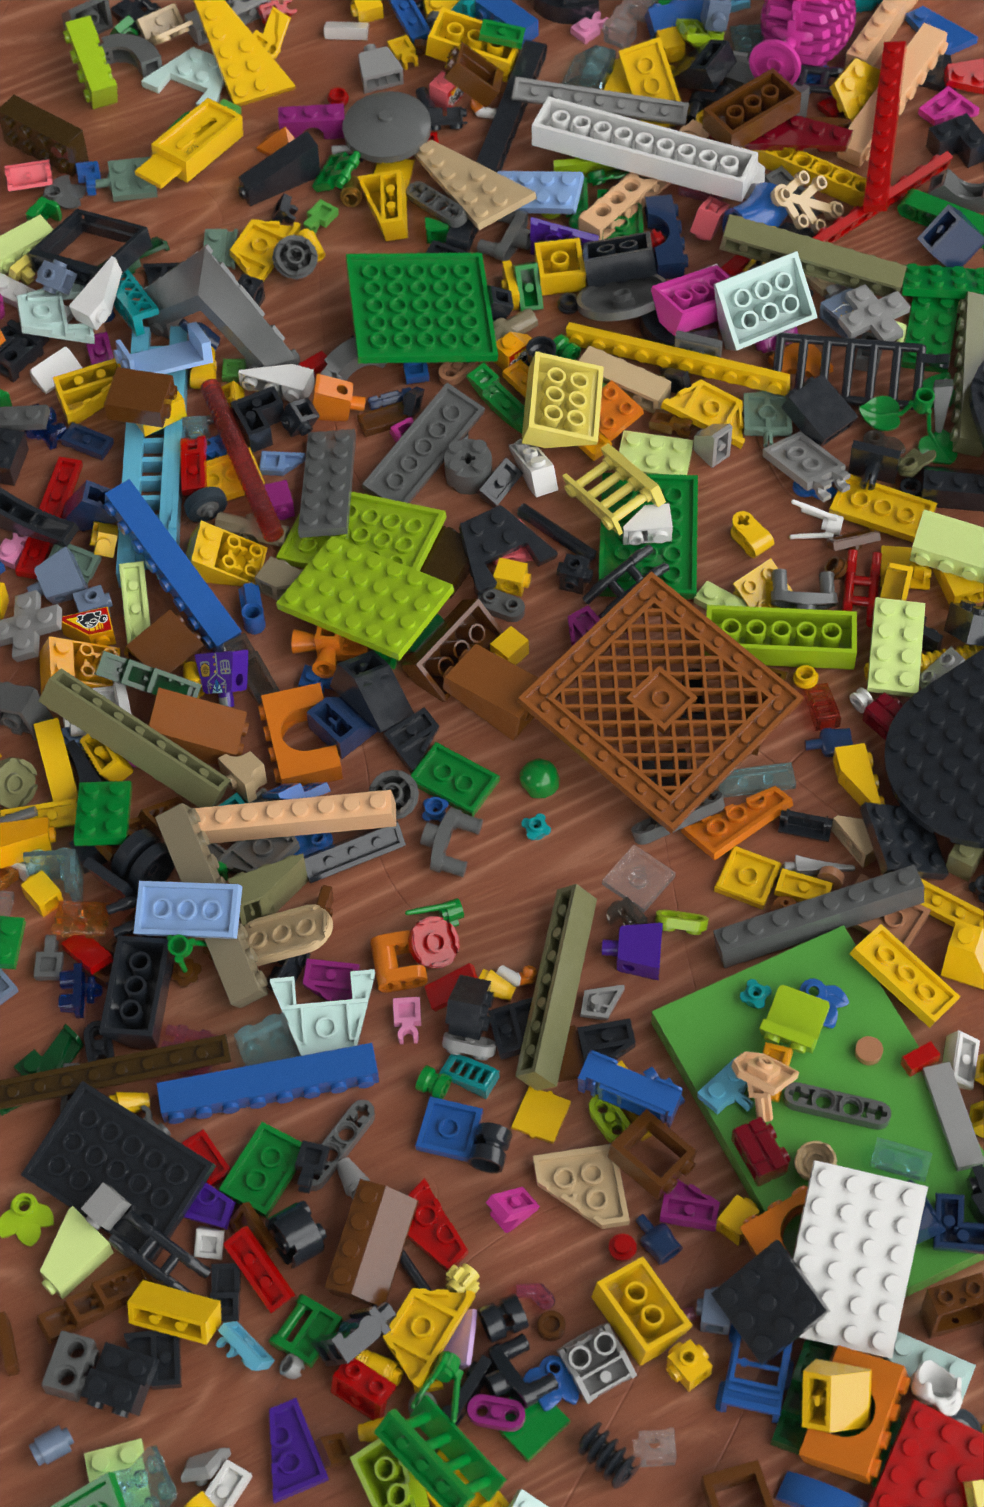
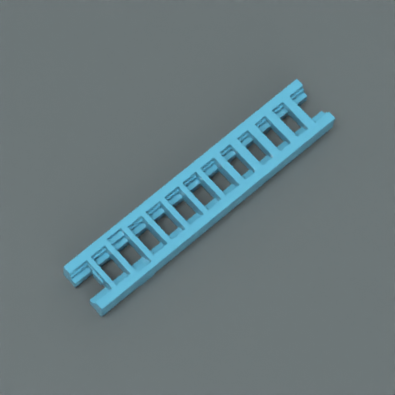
[116,326,189,588]

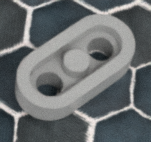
[442,1032,497,1060]

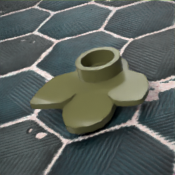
[898,448,936,477]

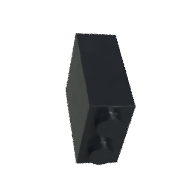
[781,374,859,447]

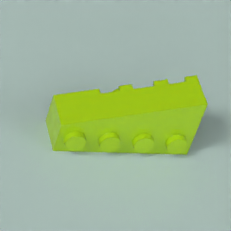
[63,16,118,109]
[350,1438,430,1507]

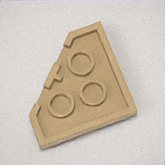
[533,1144,630,1229]

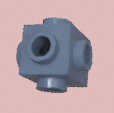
[36,259,77,295]

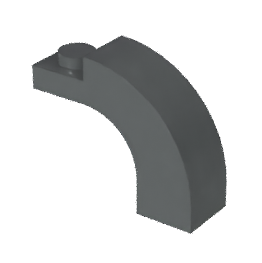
[99,34,162,78]
[927,168,984,213]
[320,337,387,381]

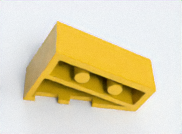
[357,169,408,241]
[53,358,121,427]

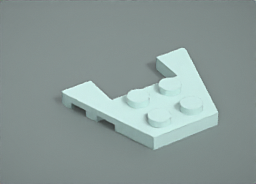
[141,47,225,107]
[17,284,95,344]
[270,969,375,1056]

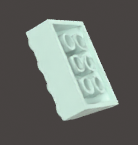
[714,251,818,351]

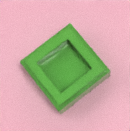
[222,359,247,382]

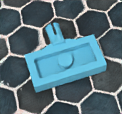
[697,1057,755,1115]

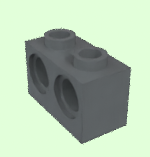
[41,1330,100,1402]

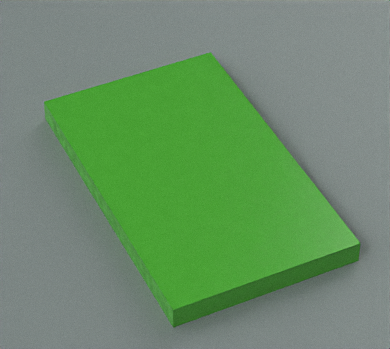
[651,925,984,1297]

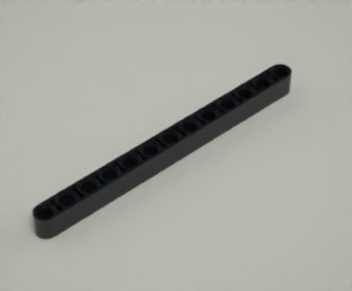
[446,40,547,252]

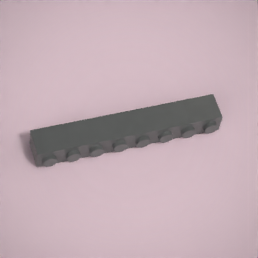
[713,865,924,968]

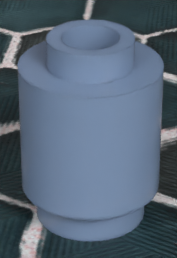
[28,1425,74,1466]

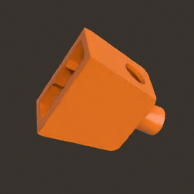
[312,374,366,421]

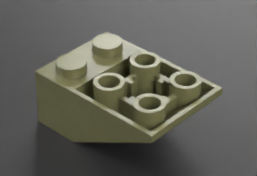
[228,853,308,926]

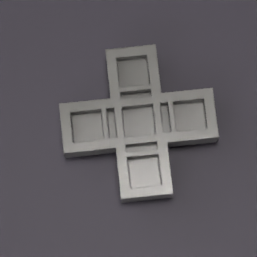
[838,284,910,341]
[0,590,62,662]

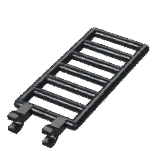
[773,332,950,411]

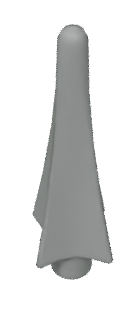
[783,855,855,876]

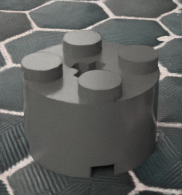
[444,439,492,495]

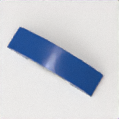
[776,1471,868,1507]

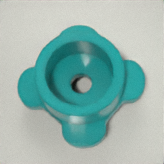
[521,813,551,840]
[740,979,772,1009]

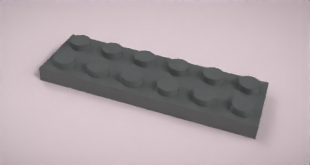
[362,383,485,503]
[298,429,356,538]

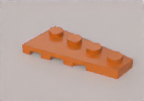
[681,786,793,861]

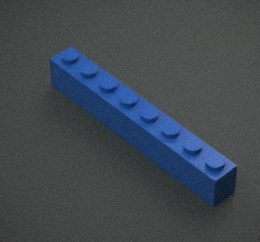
[103,479,242,652]
[157,1043,379,1124]

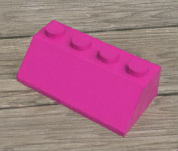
[651,265,730,336]

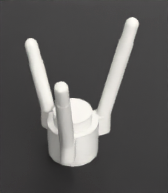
[789,499,844,539]

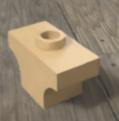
[218,751,267,803]

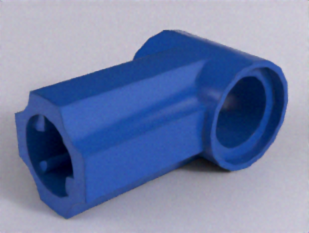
[238,583,266,634]

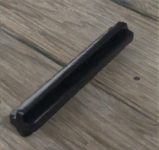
[517,503,597,563]

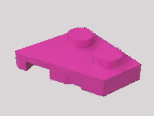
[918,86,980,126]

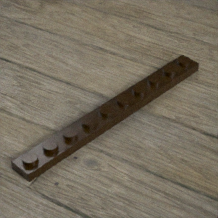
[0,1034,232,1110]

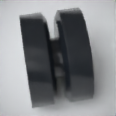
[111,828,175,894]

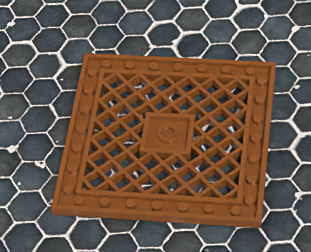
[517,571,804,834]

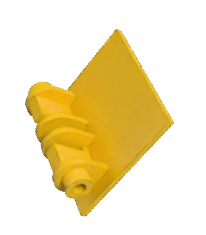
[880,546,932,590]
[733,558,793,608]

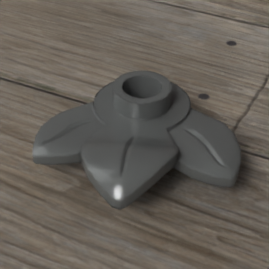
[43,175,87,209]

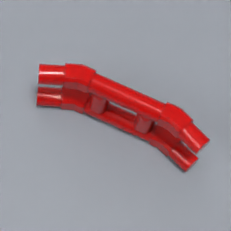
[842,549,882,627]

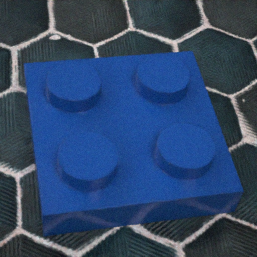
[415,1096,483,1162]

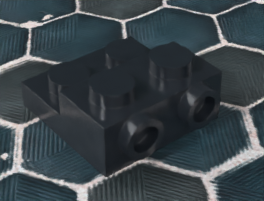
[80,1342,160,1418]

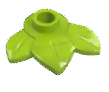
[0,1193,54,1247]

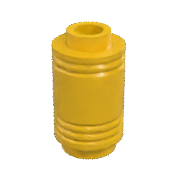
[355,1349,404,1386]

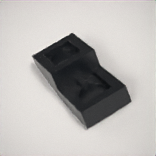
[210,1263,241,1321]

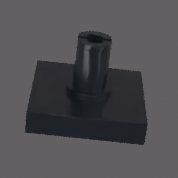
[848,440,901,490]

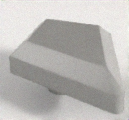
[580,985,625,1021]
[181,1448,231,1486]

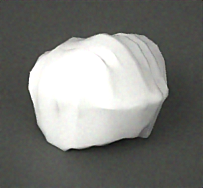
[910,1360,963,1416]

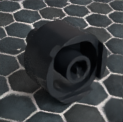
[265,1201,327,1269]

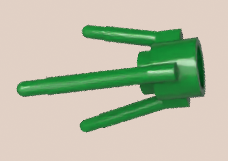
[405,898,464,927]
[410,1351,464,1423]

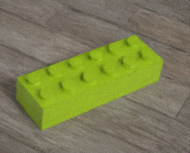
[704,605,857,669]

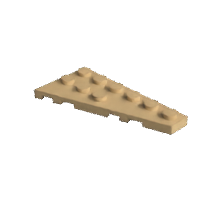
[414,140,537,230]

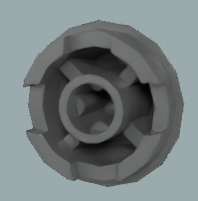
[272,235,318,279]
[369,770,419,820]

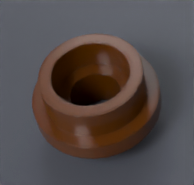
[824,556,847,580]

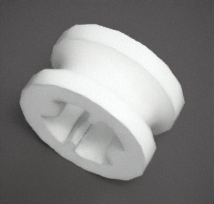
[849,687,873,713]

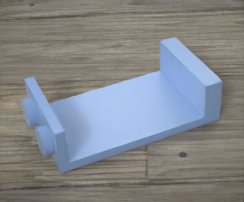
[114,322,213,374]

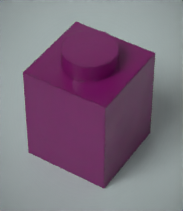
[263,480,295,521]

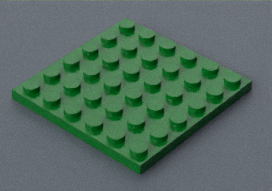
[345,253,498,363]

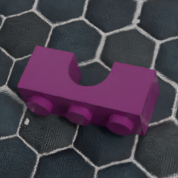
[278,104,345,140]

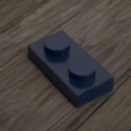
[61,422,114,461]

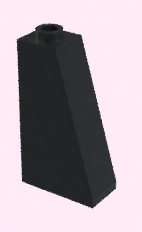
[237,131,321,207]

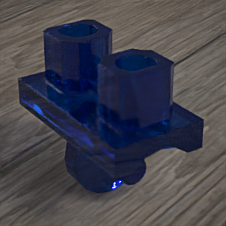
[24,404,67,450]
[58,963,103,1019]

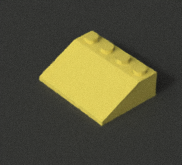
[521,352,604,448]

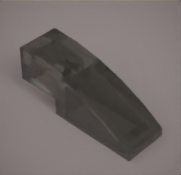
[223,633,280,705]

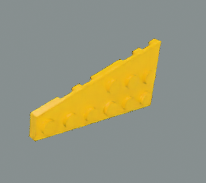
[193,0,296,106]

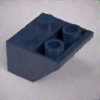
[917,204,984,267]
[307,697,378,759]

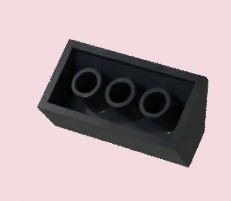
[920,465,984,512]
[99,935,175,1049]

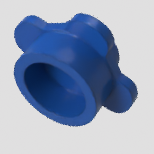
[422,797,448,822]

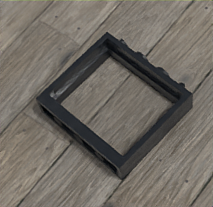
[28,208,152,286]

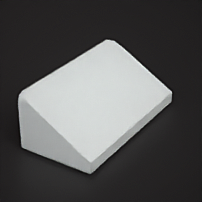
[324,21,369,40]
[30,346,82,394]
[942,1030,980,1090]

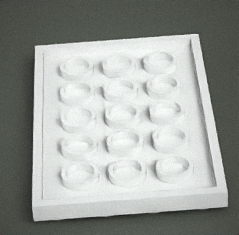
[793,1160,928,1359]

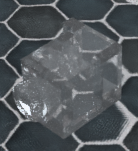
[633,1427,677,1467]

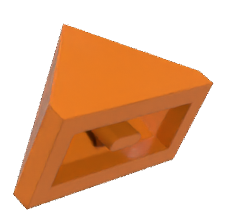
[257,127,295,156]

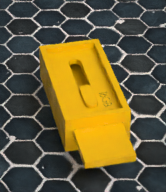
[135,98,243,189]

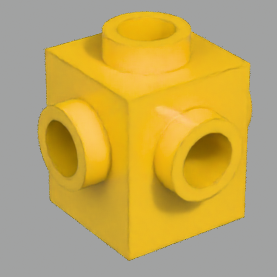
[666,1339,712,1392]

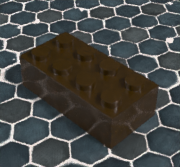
[0,95,89,177]

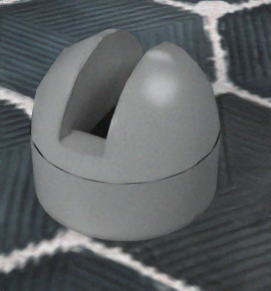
[279,1353,305,1380]

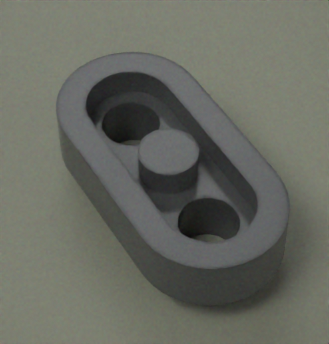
[478,589,525,622]

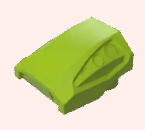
[676,18,724,48]

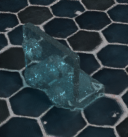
[23,848,84,902]

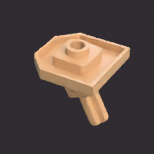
[731,1051,799,1122]

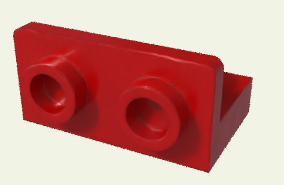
[331,1358,396,1420]

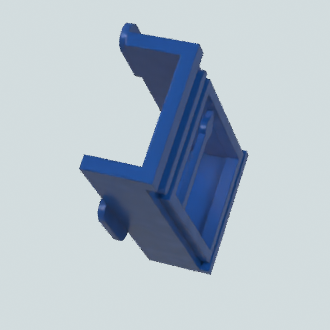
[578,1050,683,1128]
[715,1323,794,1424]

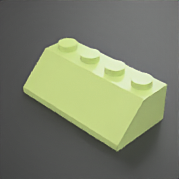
[910,509,984,583]

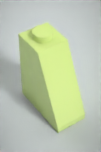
[40,1206,113,1299]

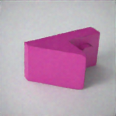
[486,1187,540,1233]

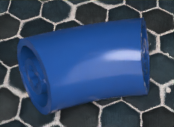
[722,182,794,233]

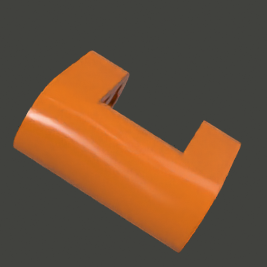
[370,930,428,993]

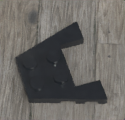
[459,505,558,596]

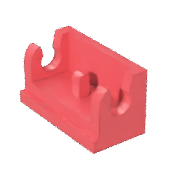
[5,159,53,191]

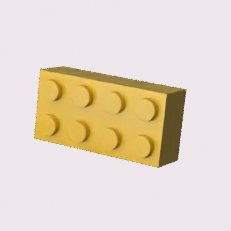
[425,8,520,82]

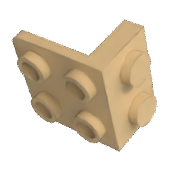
[135,3,193,46]

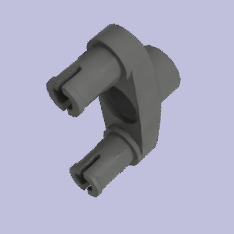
[477,210,531,261]
[771,569,838,610]
[420,808,483,877]

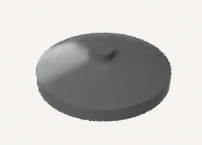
[343,91,431,163]
[577,275,666,321]

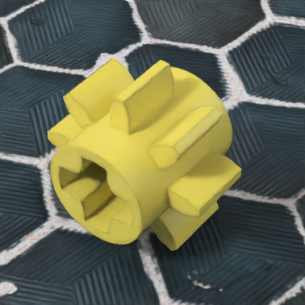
[445,1263,480,1293]

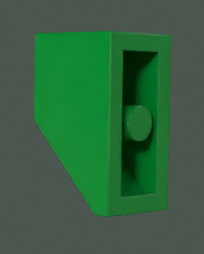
[512,262,544,311]

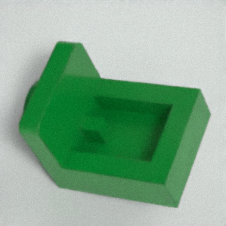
[26,196,62,222]

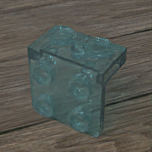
[234,1012,301,1066]
[105,1446,177,1507]

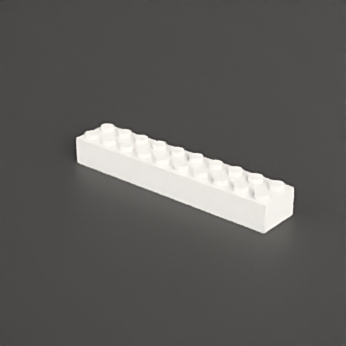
[532,96,758,202]

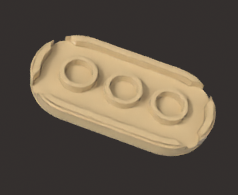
[244,904,333,966]

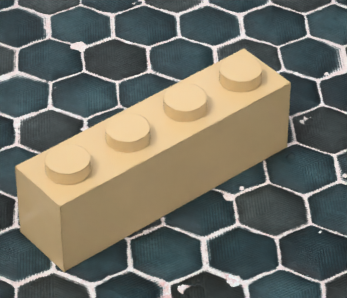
[579,346,671,414]

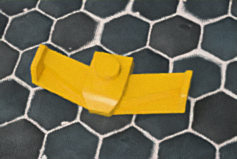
[253,7,291,60]

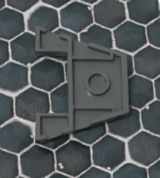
[208,787,300,873]

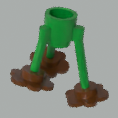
[162,934,213,988]

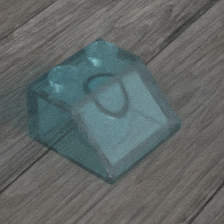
[561,45,616,89]

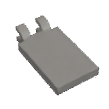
[763,431,851,502]

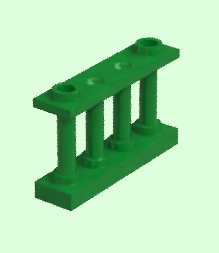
[374,1395,507,1507]

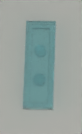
[718,762,796,798]

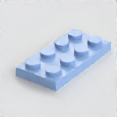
[497,171,584,214]
[134,881,242,939]

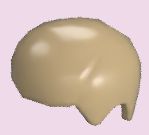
[794,1141,837,1181]

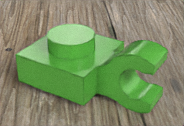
[303,199,339,234]

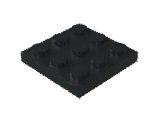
[859,802,949,880]
[711,1240,830,1365]

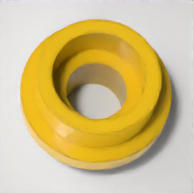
[793,665,818,689]

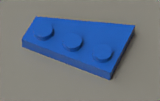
[905,6,978,55]

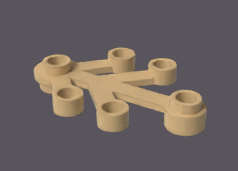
[771,170,844,234]

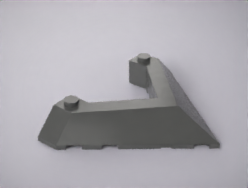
[143,244,300,369]

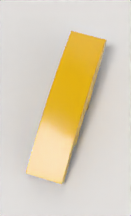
[33,718,78,802]

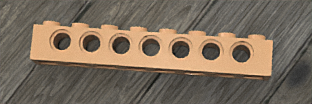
[578,120,709,240]

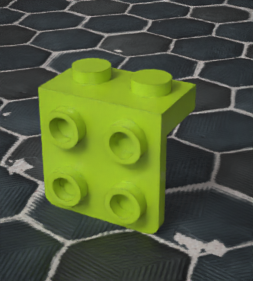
[760,985,830,1054]

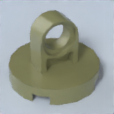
[0,757,38,809]

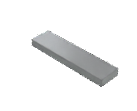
[922,1062,984,1171]

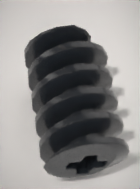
[578,1422,641,1489]

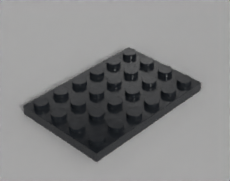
[21,1081,216,1262]

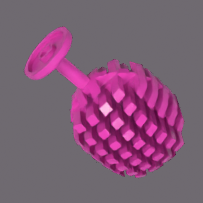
[749,0,856,85]

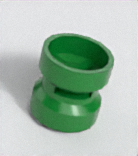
[553,334,581,360]
[415,1065,452,1099]

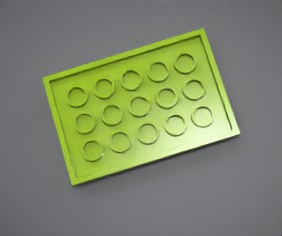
[276,491,447,571]
[276,536,454,661]

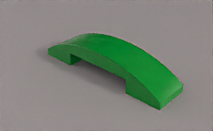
[466,362,525,434]

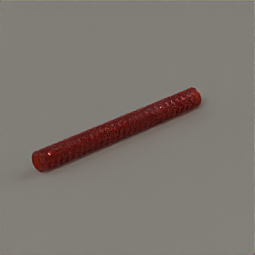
[200,379,284,542]

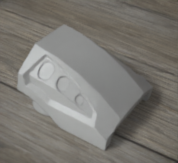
[556,1323,637,1404]

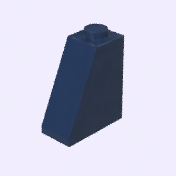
[62,480,118,532]

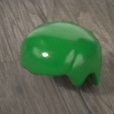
[519,758,560,798]

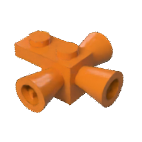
[291,626,370,678]

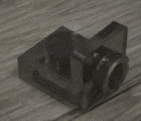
[607,896,647,926]

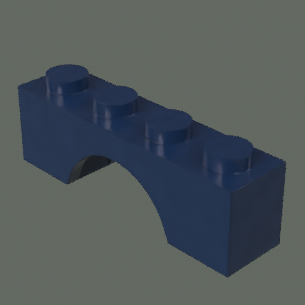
[645,194,689,279]

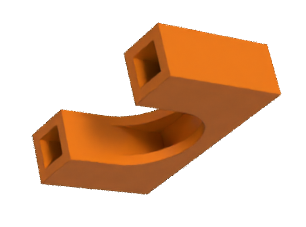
[258,683,343,786]
[740,1185,808,1256]
[799,1345,910,1485]

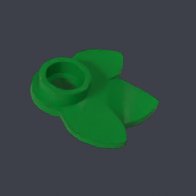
[587,168,629,186]

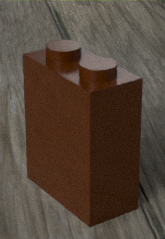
[104,367,178,428]
[124,610,204,675]

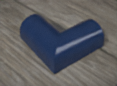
[933,1193,984,1254]

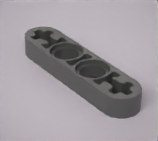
[406,181,467,228]
[631,790,725,845]
[784,1082,891,1130]
[311,1100,375,1191]

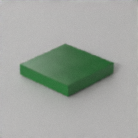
[497,1397,570,1462]

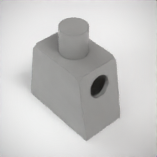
[359,44,404,94]

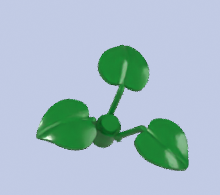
[859,372,957,465]

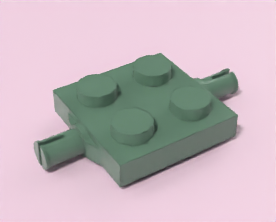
[95,156,158,202]
[743,391,792,448]

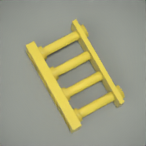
[563,443,666,536]

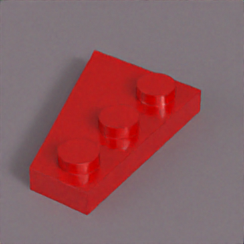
[407,1178,468,1272]

